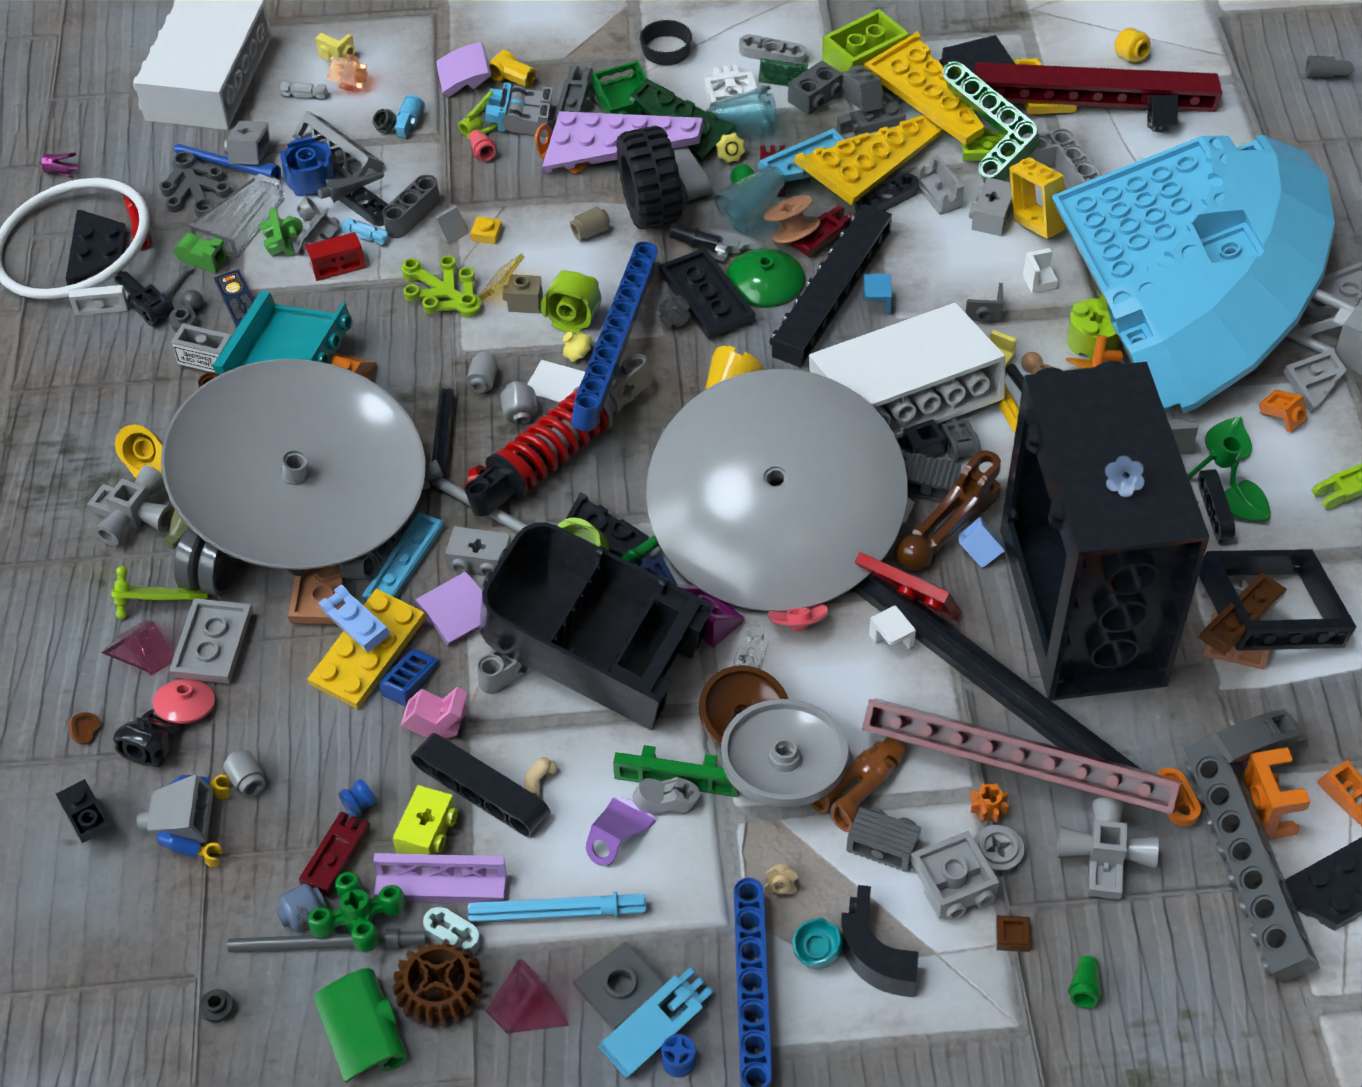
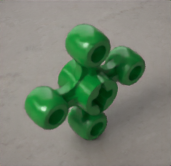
[308,872,406,953]

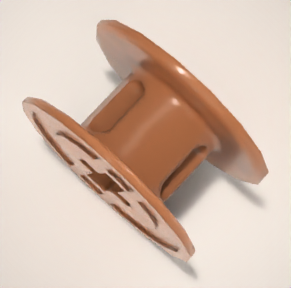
[764,195,820,244]

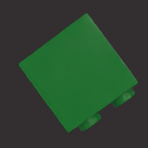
[592,61,647,115]

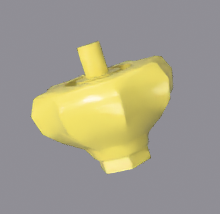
[716,133,745,164]
[563,332,592,362]

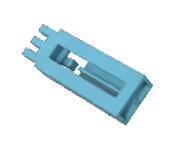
[598,966,714,1079]

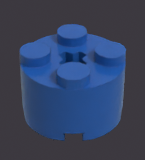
[280,137,335,197]

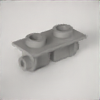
[296,207,340,257]

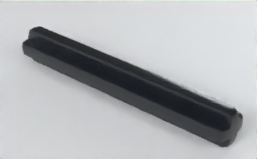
[432,388,454,478]

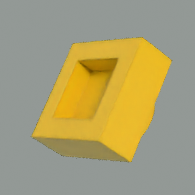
[470,216,502,244]

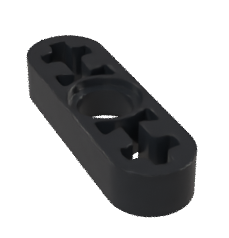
[855,173,918,213]
[339,187,388,226]
[1198,469,1235,541]

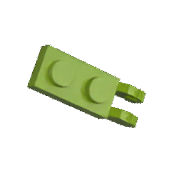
[1311,463,1362,510]

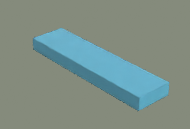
[362,512,445,603]

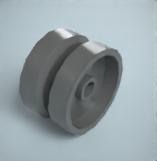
[174,527,239,596]

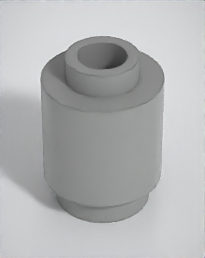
[466,352,498,393]
[223,750,266,797]

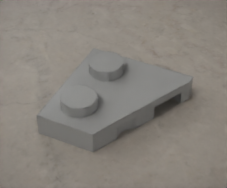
[1283,349,1347,413]

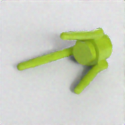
[458,91,498,138]

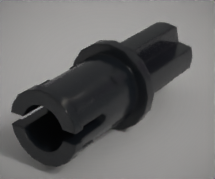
[669,223,721,252]

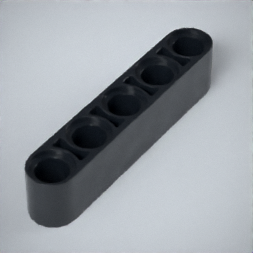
[411,733,550,837]

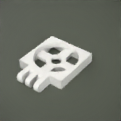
[704,64,762,117]

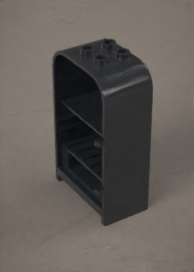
[480,522,714,730]

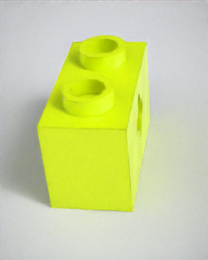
[393,785,458,855]

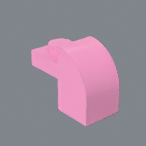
[401,687,468,739]

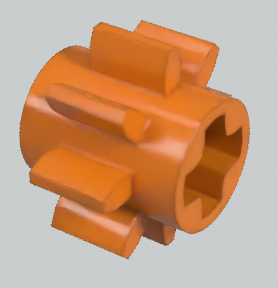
[970,782,1009,823]

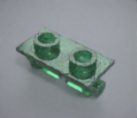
[758,58,808,86]

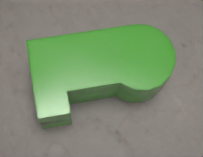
[174,233,228,274]

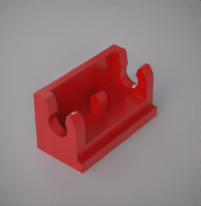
[305,232,366,281]

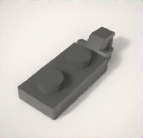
[837,101,906,135]

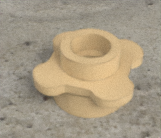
[765,864,798,895]

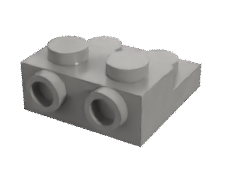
[910,831,1000,920]

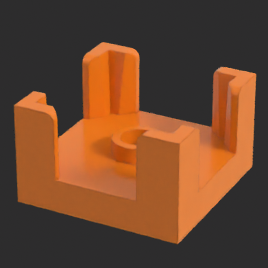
[1243,747,1311,840]

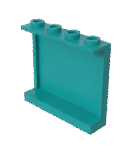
[212,291,352,375]

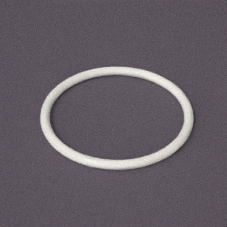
[0,178,150,299]

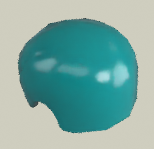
[792,918,843,969]

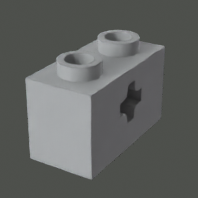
[224,121,270,165]
[969,177,1012,236]
[445,526,511,577]

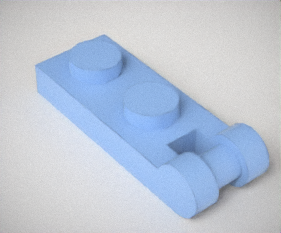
[318,585,391,653]

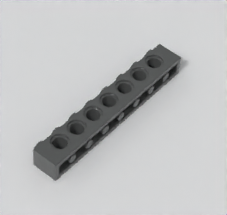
[1184,734,1320,984]

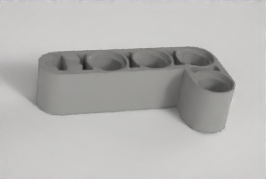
[1027,128,1102,188]

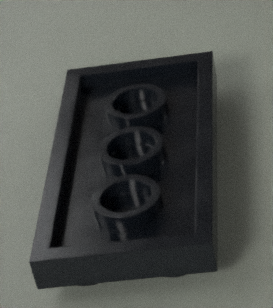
[659,248,756,339]

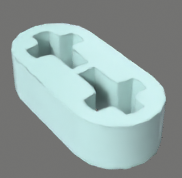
[423,907,481,955]

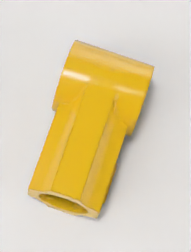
[489,50,537,88]

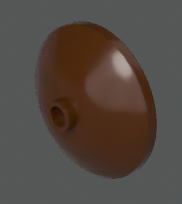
[699,665,789,746]

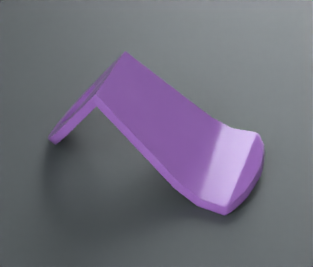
[586,797,656,865]

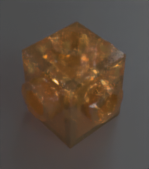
[326,54,367,91]

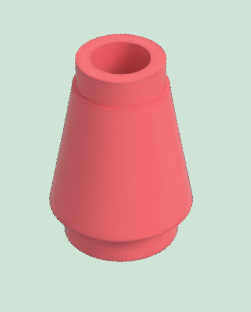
[469,129,497,162]

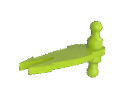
[111,566,208,620]

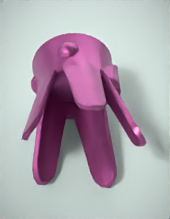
[39,152,79,178]

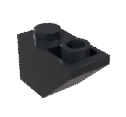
[56,779,112,843]

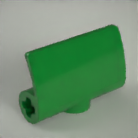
[313,968,408,1083]

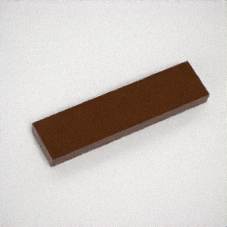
[1199,573,1287,656]

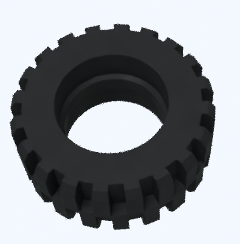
[616,125,683,229]

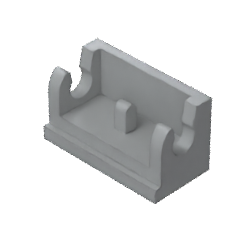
[917,156,964,215]

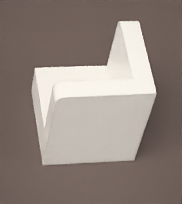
[1023,248,1058,293]
[869,605,916,649]

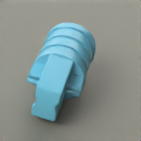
[395,95,425,138]

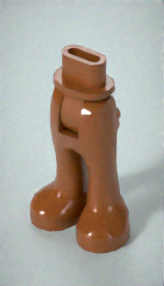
[809,737,906,832]

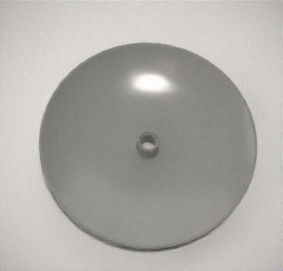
[161,359,425,570]
[646,369,908,612]

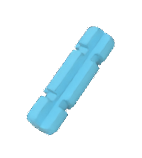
[341,218,389,245]

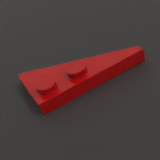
[854,552,962,621]

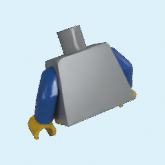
[136,774,231,867]

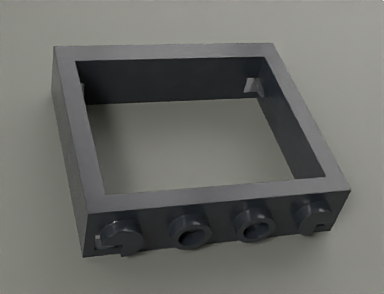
[1199,549,1356,651]

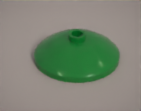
[726,248,804,308]

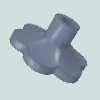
[1105,455,1145,497]

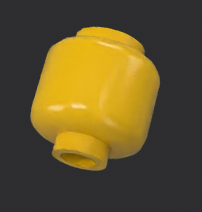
[1114,27,1151,63]

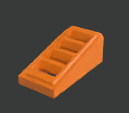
[1317,759,1362,826]

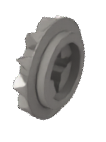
[974,825,1024,874]

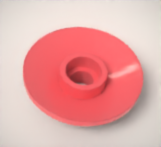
[768,604,828,631]
[153,679,215,724]

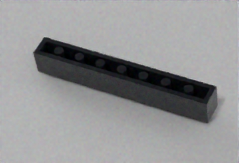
[770,204,892,368]

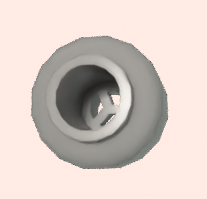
[500,381,538,424]

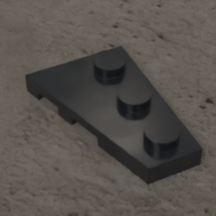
[566,492,649,564]

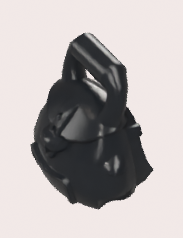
[113,709,183,767]

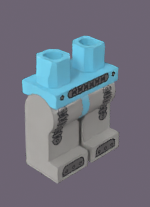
[485,83,553,137]

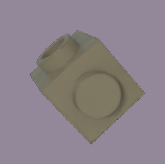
[503,274,543,314]

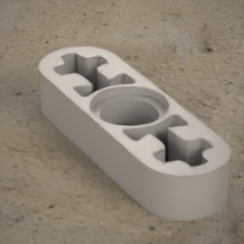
[739,34,806,67]

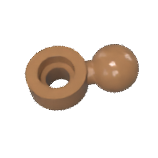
[1021,352,1053,374]

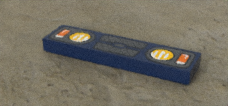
[214,269,254,328]

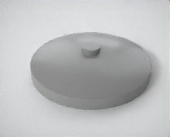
[721,699,848,807]

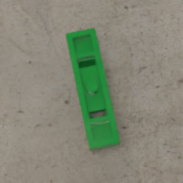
[613,745,739,797]

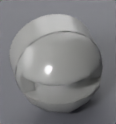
[297,197,319,220]

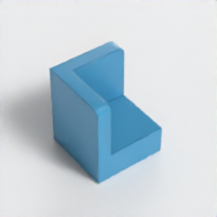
[863,274,892,314]

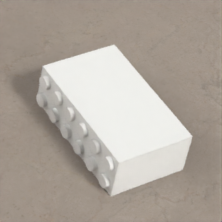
[133,0,272,130]
[809,303,1005,439]

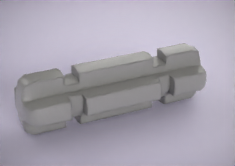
[279,82,327,99]

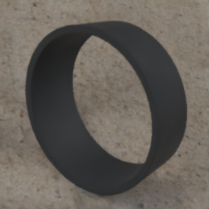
[640,20,692,65]

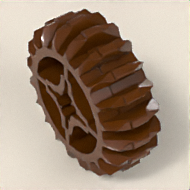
[393,938,484,1028]

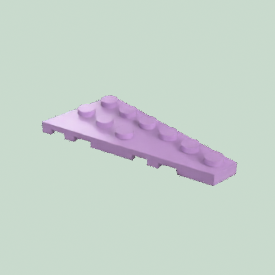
[542,111,704,174]

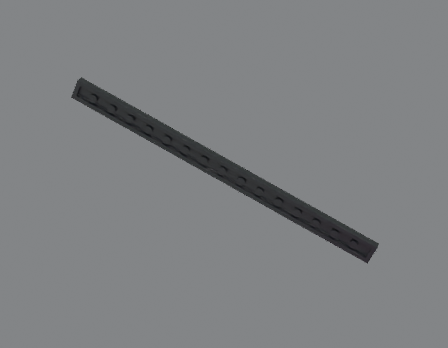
[851,573,1141,769]

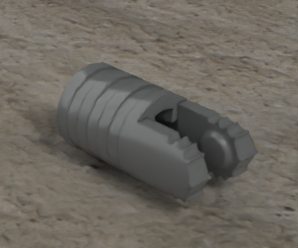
[1305,55,1355,79]

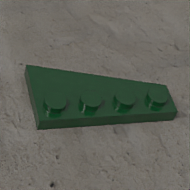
[630,79,736,162]

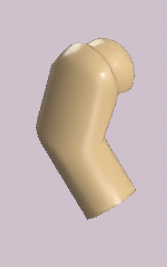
[524,757,557,798]

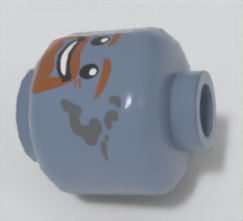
[276,884,327,932]

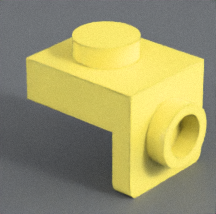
[315,33,355,67]

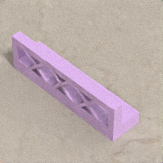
[373,853,507,903]

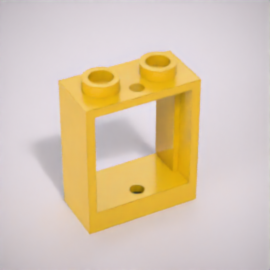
[1009,157,1067,239]

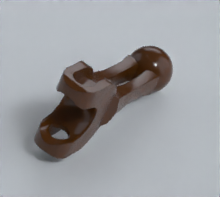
[896,450,1001,572]

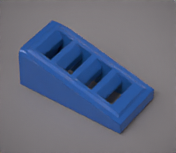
[379,648,439,707]

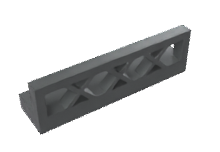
[292,111,384,178]

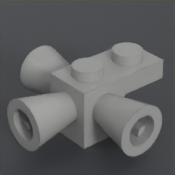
[87,465,174,546]
[1056,797,1159,900]

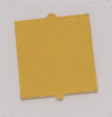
[479,254,525,301]

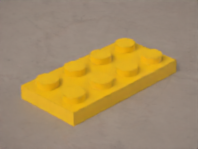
[307,588,426,710]

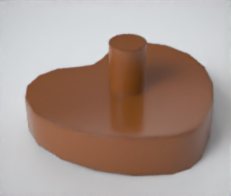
[68,712,100,744]

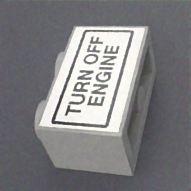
[171,323,232,373]

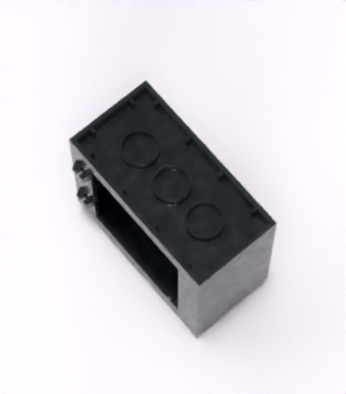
[1000,361,1210,701]

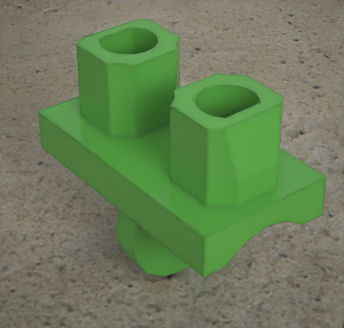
[260,207,303,257]

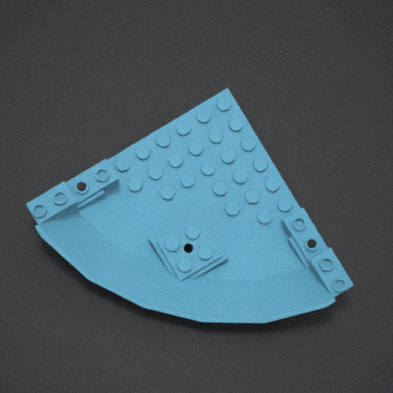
[1052,135,1335,414]

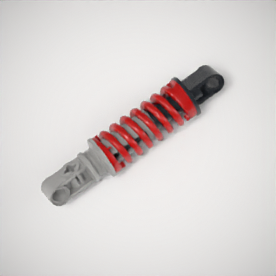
[464,354,653,517]

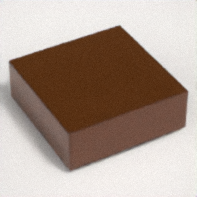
[996,915,1031,952]

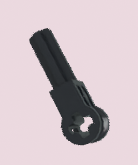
[114,270,174,327]

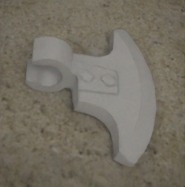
[710,230,765,262]

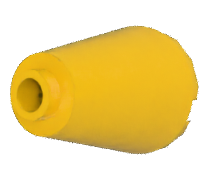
[705,346,764,390]

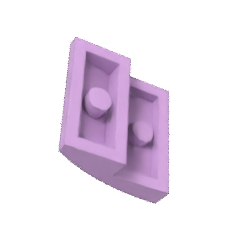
[436,42,491,97]
[415,572,482,646]

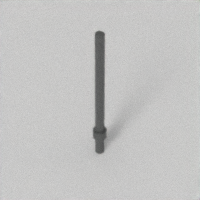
[227,929,427,952]

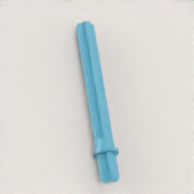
[468,892,646,922]

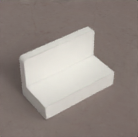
[69,285,129,316]

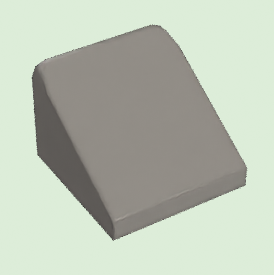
[434,205,468,244]

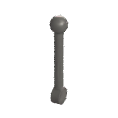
[163,264,194,300]

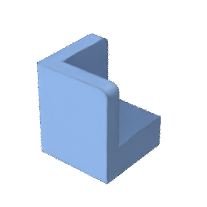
[958,517,1005,568]

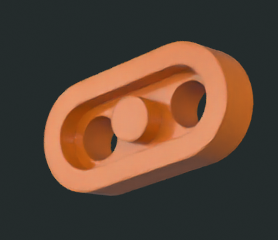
[1157,767,1201,827]

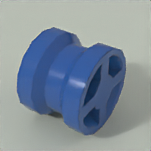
[338,779,377,817]
[661,1034,696,1078]

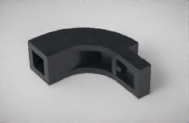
[840,885,919,997]

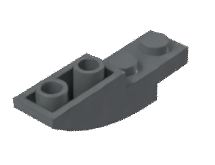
[1212,709,1308,763]

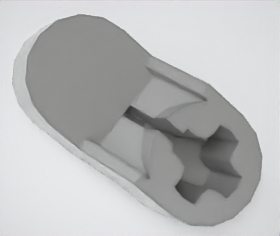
[632,777,700,814]

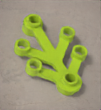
[401,255,482,318]

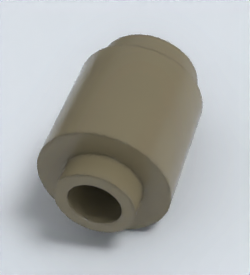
[570,206,610,240]

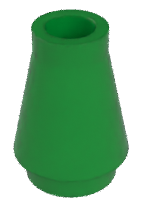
[1068,956,1102,1008]

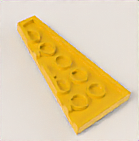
[864,31,985,146]
[793,115,943,205]

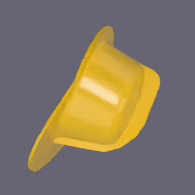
[115,424,163,479]

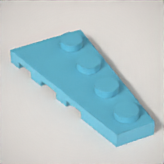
[757,128,844,184]

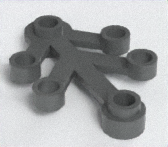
[159,151,231,221]

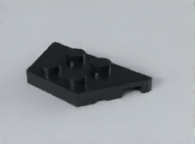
[65,210,127,286]
[1285,837,1362,931]

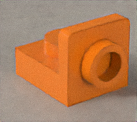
[1259,389,1307,432]

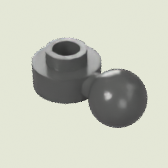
[169,290,203,332]

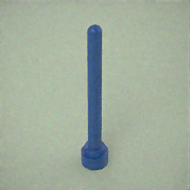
[174,144,281,185]

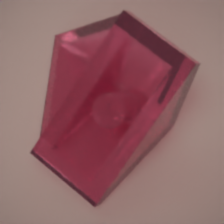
[101,620,174,676]
[486,959,569,1034]

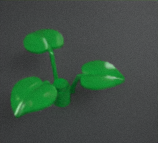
[1187,416,1270,521]

